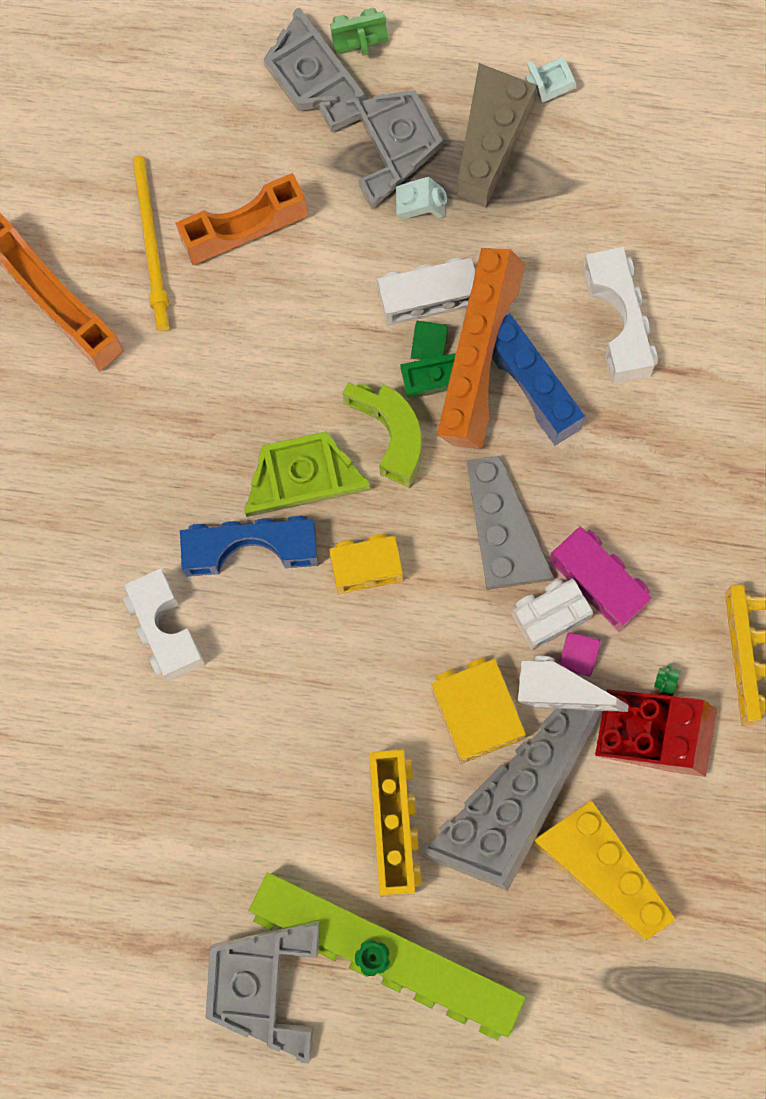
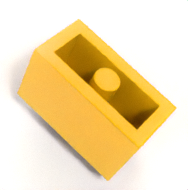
[329,533,403,595]

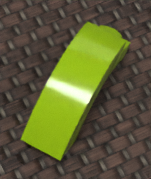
[342,382,421,488]

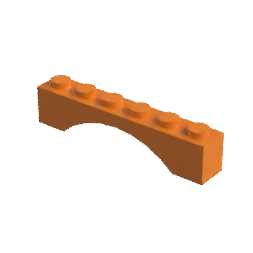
[0,213,124,372]
[437,248,526,449]

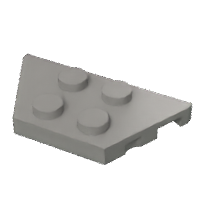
[264,7,365,111]

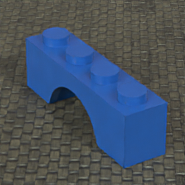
[492,313,585,446]
[180,516,318,577]

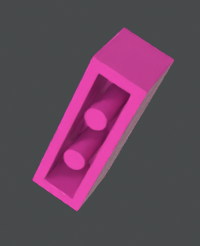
[549,526,652,632]

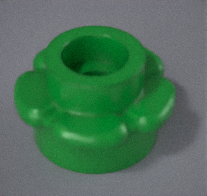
[654,664,681,696]
[355,940,390,976]

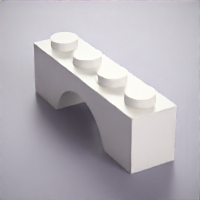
[583,247,658,384]

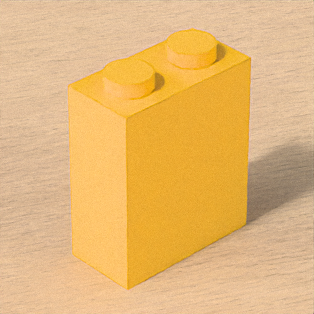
[431,657,526,764]

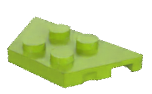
[244,431,370,517]

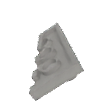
[466,456,554,590]

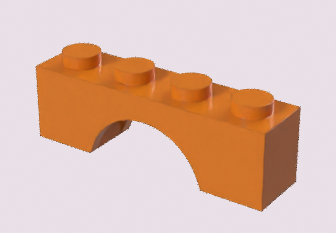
[175,173,308,265]

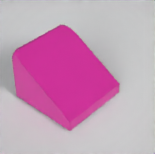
[559,632,601,677]

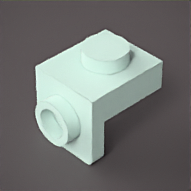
[525,56,577,103]
[396,177,447,220]

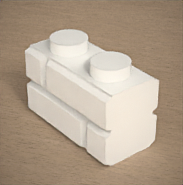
[512,578,593,651]

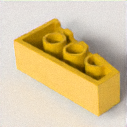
[532,800,676,941]

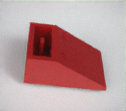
[595,689,717,777]

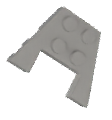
[319,90,443,209]
[205,921,321,1064]

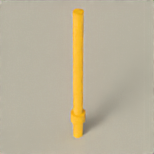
[133,156,169,331]

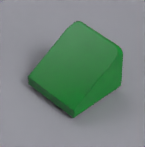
[410,320,448,360]

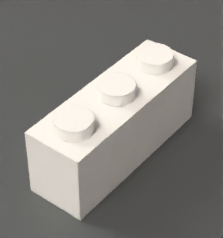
[377,257,475,326]

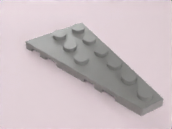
[417,709,602,891]

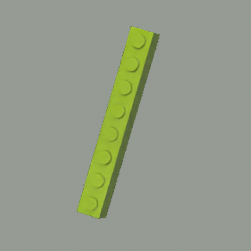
[248,872,526,1041]

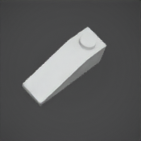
[518,656,628,712]

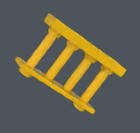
[725,585,766,726]

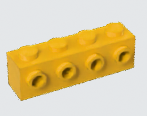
[369,750,422,897]

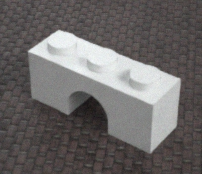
[123,568,205,682]

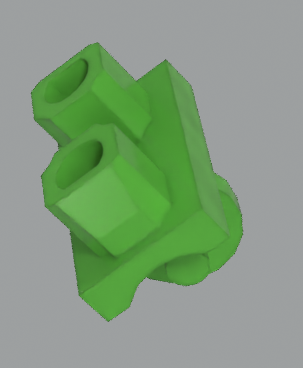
[330,8,389,56]

